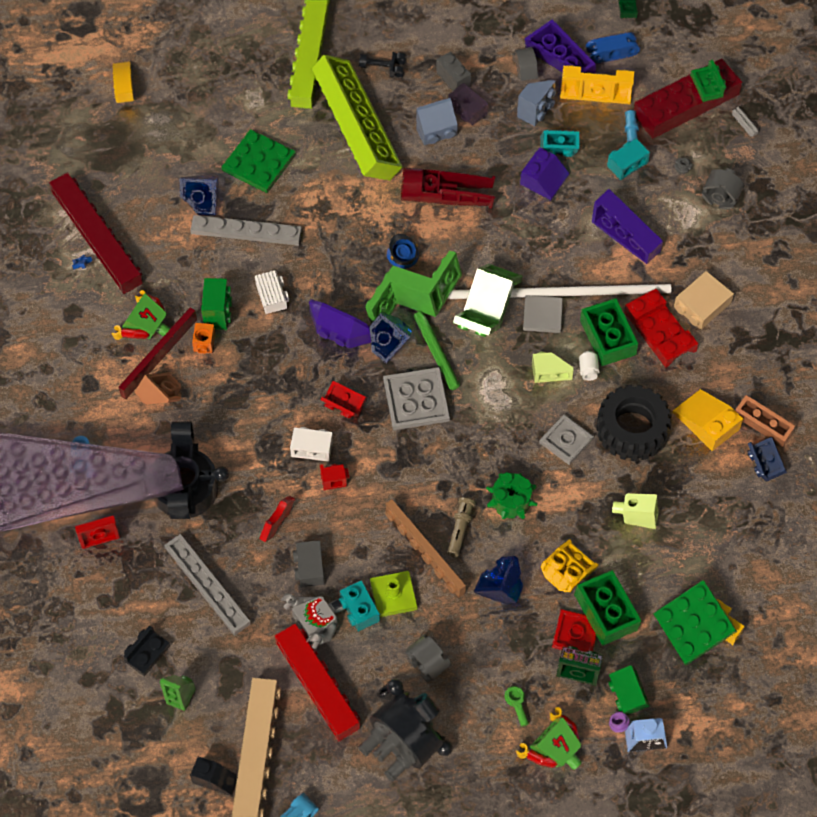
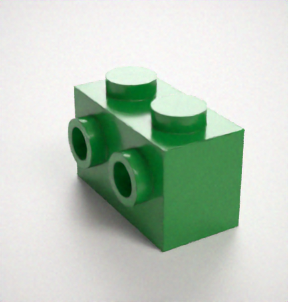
[608,665,650,716]

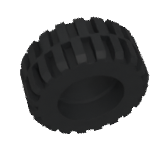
[596,385,672,461]

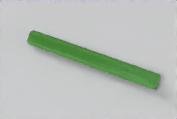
[414,311,460,390]

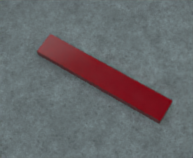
[118,307,197,399]

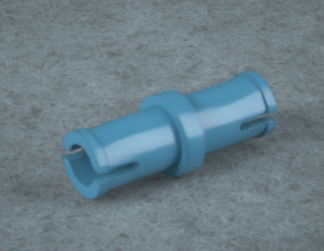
[625,110,639,142]

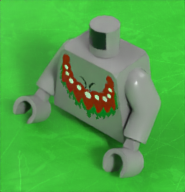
[281,593,343,649]

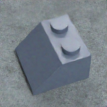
[416,98,457,145]

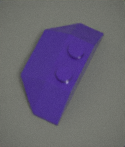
[309,299,377,348]

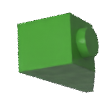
[160,675,196,711]

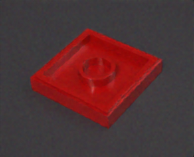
[75,515,120,549]
[552,609,596,652]

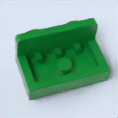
[690,60,726,102]

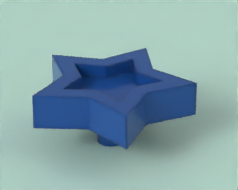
[72,255,93,270]

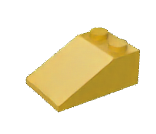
[672,389,743,451]

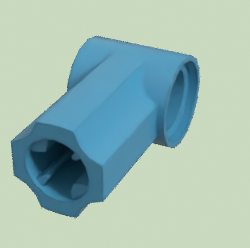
[281,793,319,817]

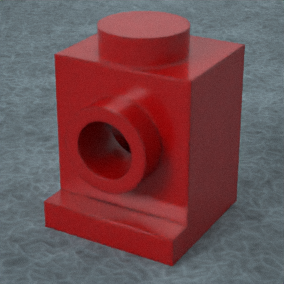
[320,464,350,491]

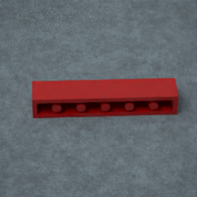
[274,623,361,742]

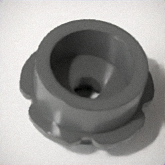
[674,158,692,174]

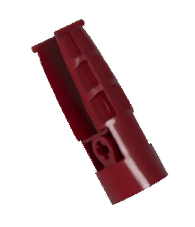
[401,167,496,209]

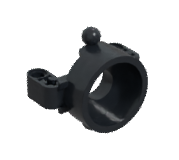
[135,421,229,519]

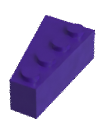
[592,189,663,264]

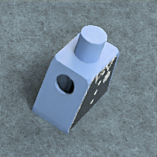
[625,718,667,752]

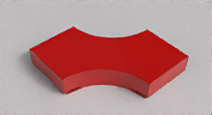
[259,496,295,542]

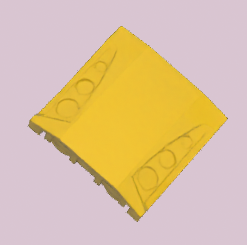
[541,539,599,592]

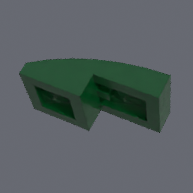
[618,0,638,18]

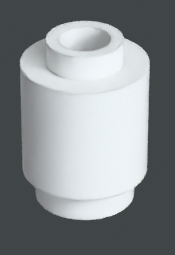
[579,351,599,381]

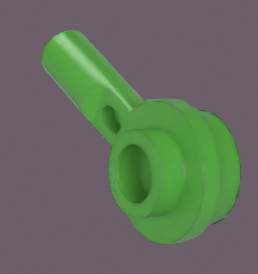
[504,686,529,727]

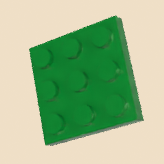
[221,129,296,193]
[653,580,738,665]

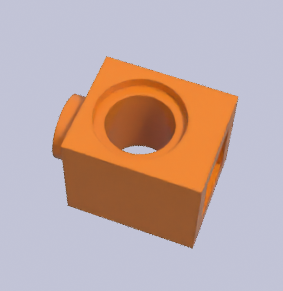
[192,323,215,354]

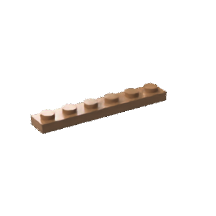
[385,499,466,598]

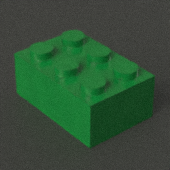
[580,298,638,366]
[574,570,641,646]

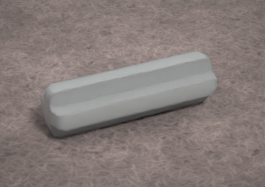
[732,107,759,137]

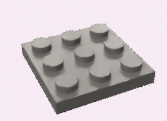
[383,367,450,430]

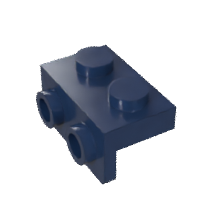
[747,437,787,482]

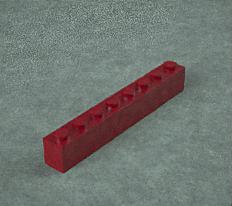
[49,172,143,295]

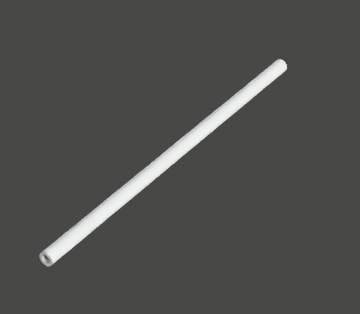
[448,284,671,299]

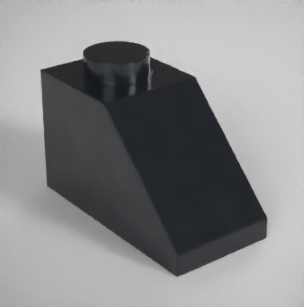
[190,756,238,796]

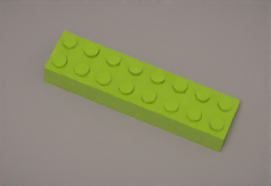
[312,54,402,181]

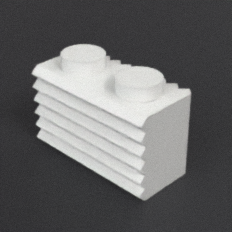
[255,270,289,314]

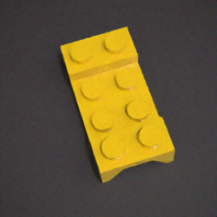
[560,66,634,104]

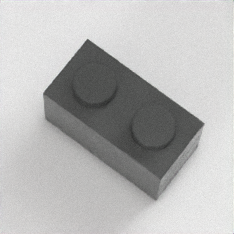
[436,51,471,95]
[293,541,324,587]

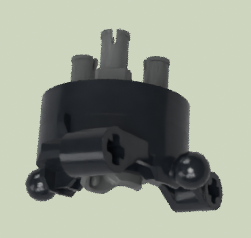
[358,679,453,782]

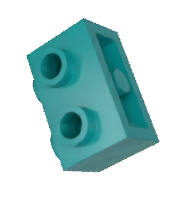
[541,130,579,157]
[607,138,650,180]
[338,580,380,631]

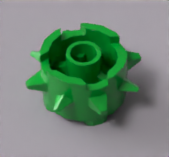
[486,472,538,520]

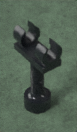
[359,52,406,79]

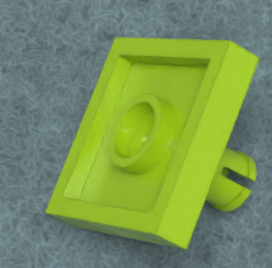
[370,571,417,617]

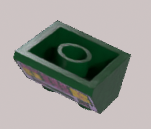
[556,646,603,686]

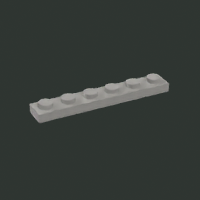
[190,215,302,246]
[164,534,251,636]

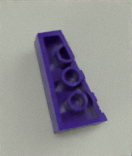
[525,19,596,74]

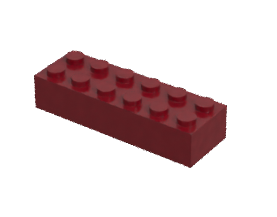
[634,58,742,139]

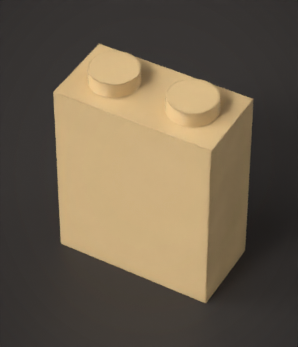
[674,271,734,330]

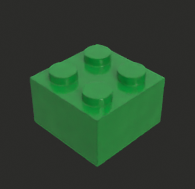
[201,278,233,330]

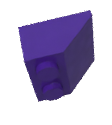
[520,147,569,200]

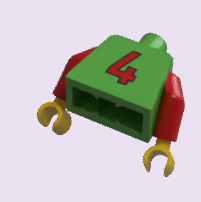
[111,290,171,340]
[516,707,582,770]

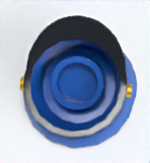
[386,234,419,269]

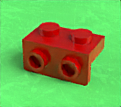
[320,381,367,419]

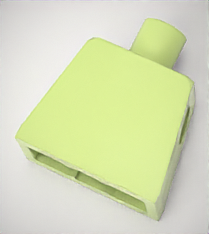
[612,493,659,529]

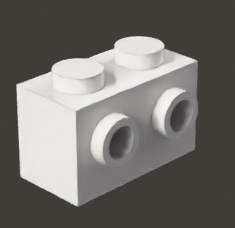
[290,427,333,461]

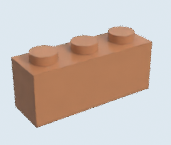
[735,395,795,447]

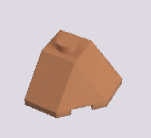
[134,372,181,405]

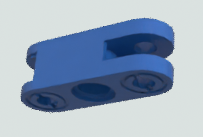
[585,32,640,64]

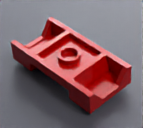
[624,289,698,368]

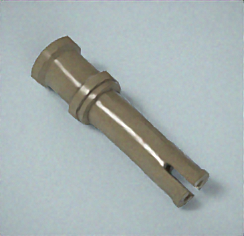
[447,497,476,557]

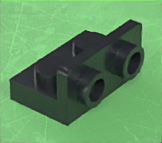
[123,625,171,677]

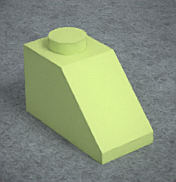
[532,352,573,383]

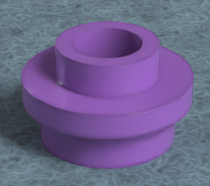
[609,712,630,733]

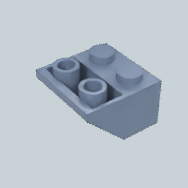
[517,80,556,127]

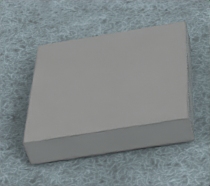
[523,295,562,333]
[539,414,594,465]

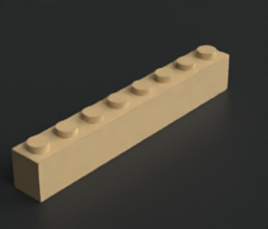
[232,678,281,817]

